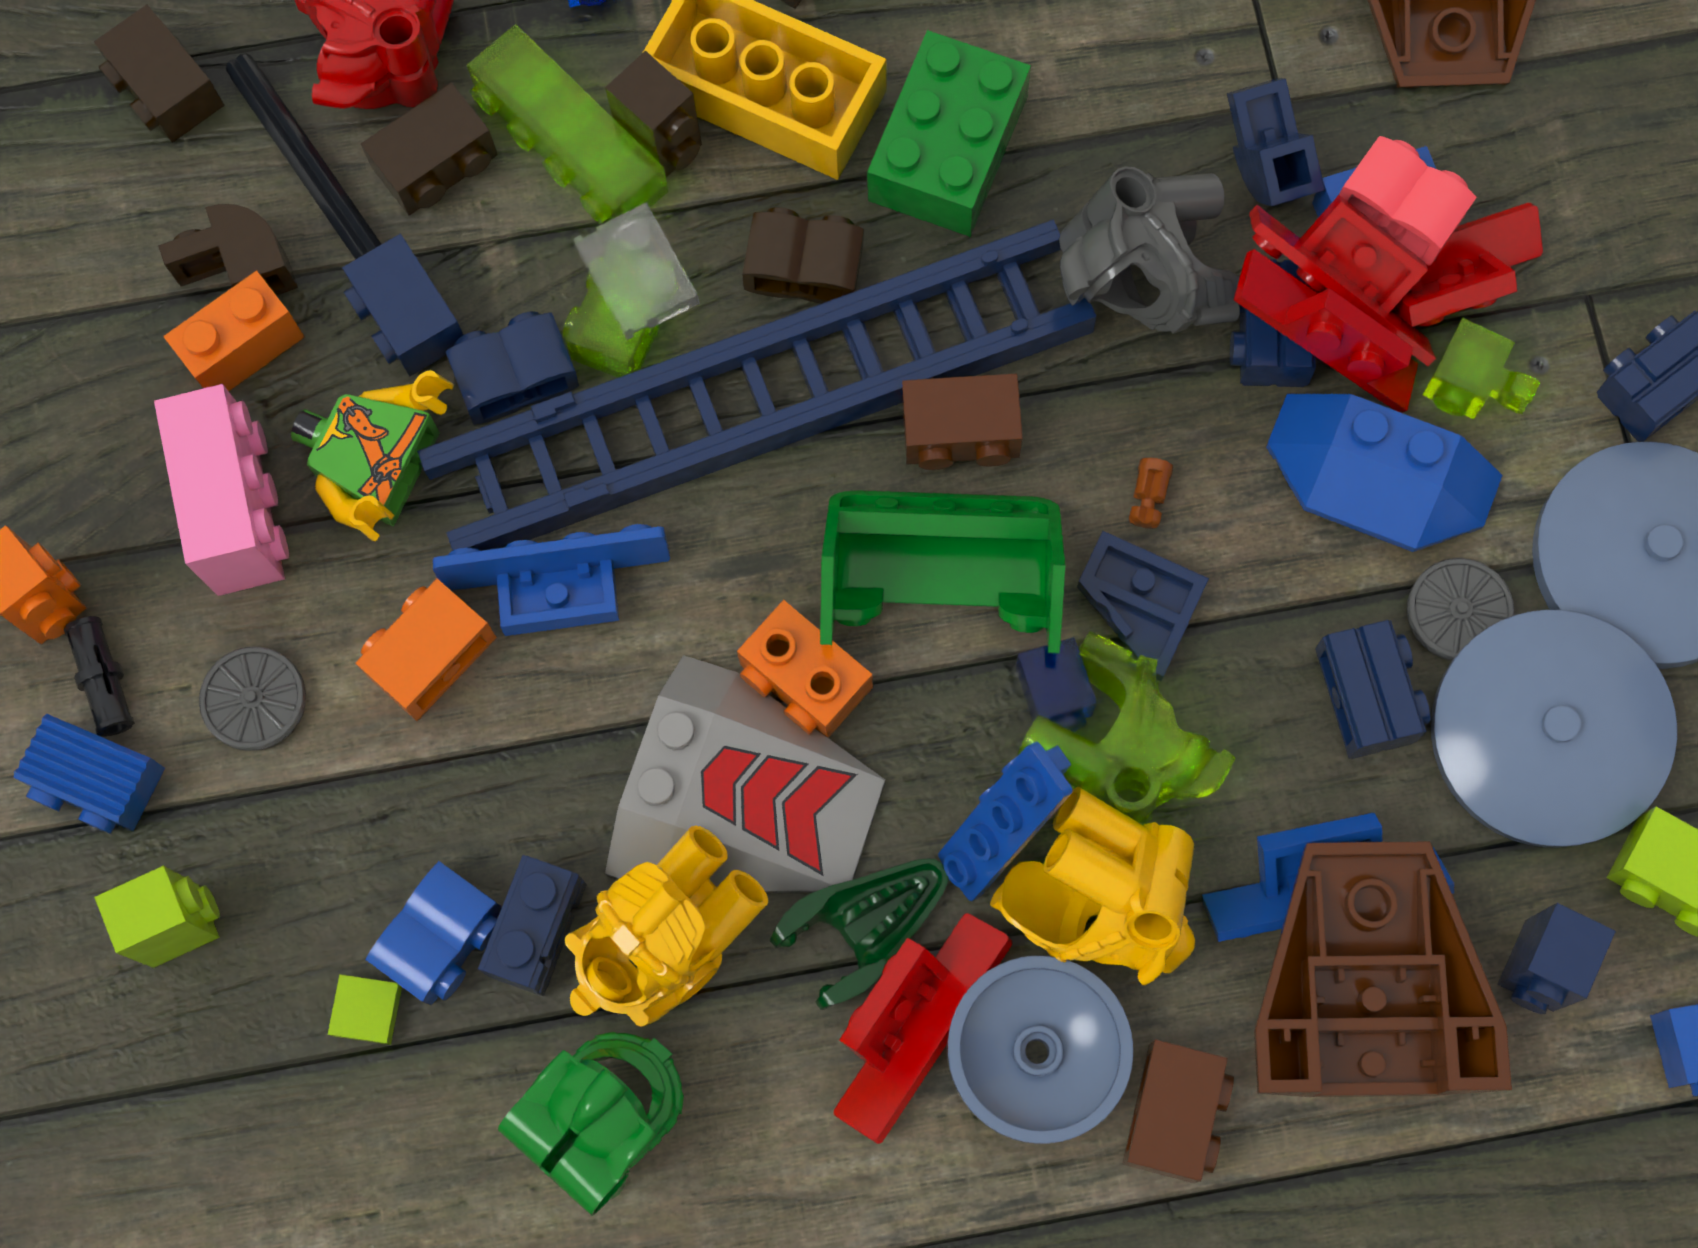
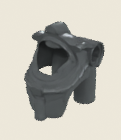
[1059,166,1240,334]

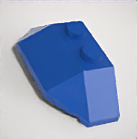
[1266,394,1503,552]

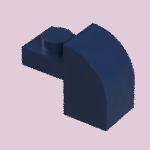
[1227,78,1325,206]

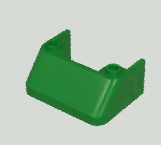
[820,490,1066,653]

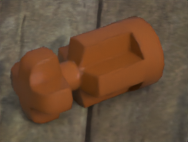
[1129,458,1173,529]

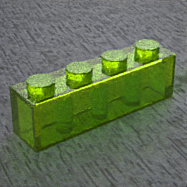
[467,24,669,234]

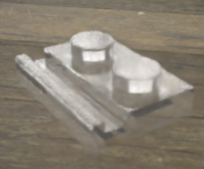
[573,202,700,340]

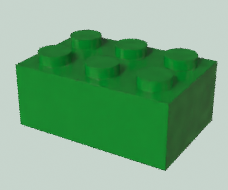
[867,30,1031,237]

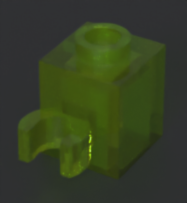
[1422,318,1540,419]

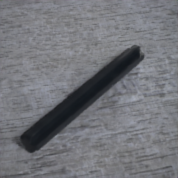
[226,53,381,260]

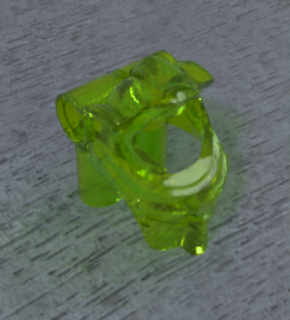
[1018,631,1236,825]

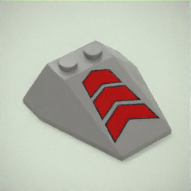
[605,655,885,893]

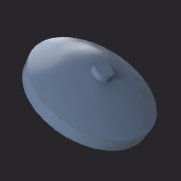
[1532,442,1698,669]
[1431,610,1677,848]

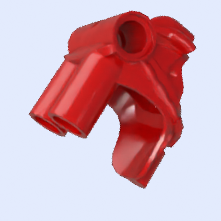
[295,0,454,109]

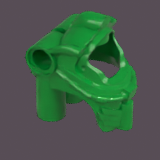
[498,1032,684,1216]

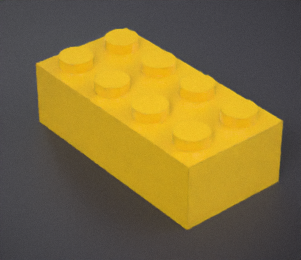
[643,0,887,180]

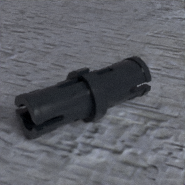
[64,616,135,737]

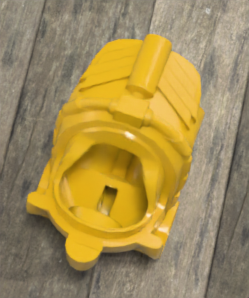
[990,787,1195,986]
[565,825,768,1027]

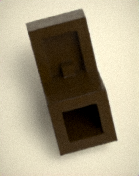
[158,204,298,296]

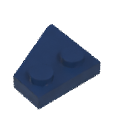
[1077,531,1209,682]

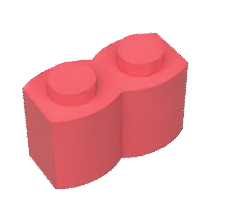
[1339,136,1477,265]

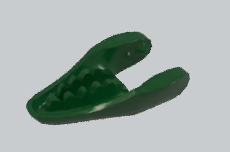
[770,858,948,1010]

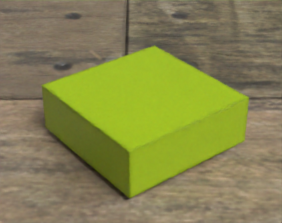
[327,974,402,1045]

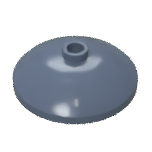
[947,956,1133,1144]

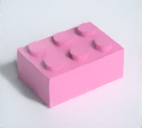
[154,384,289,596]

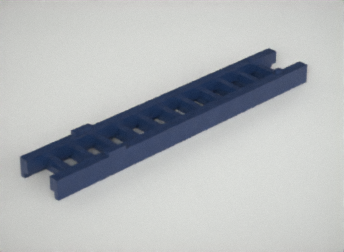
[417,219,1097,551]

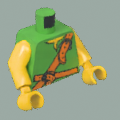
[291,370,454,541]

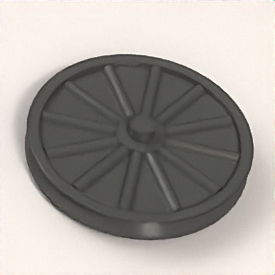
[1407,558,1514,661]
[199,647,306,751]

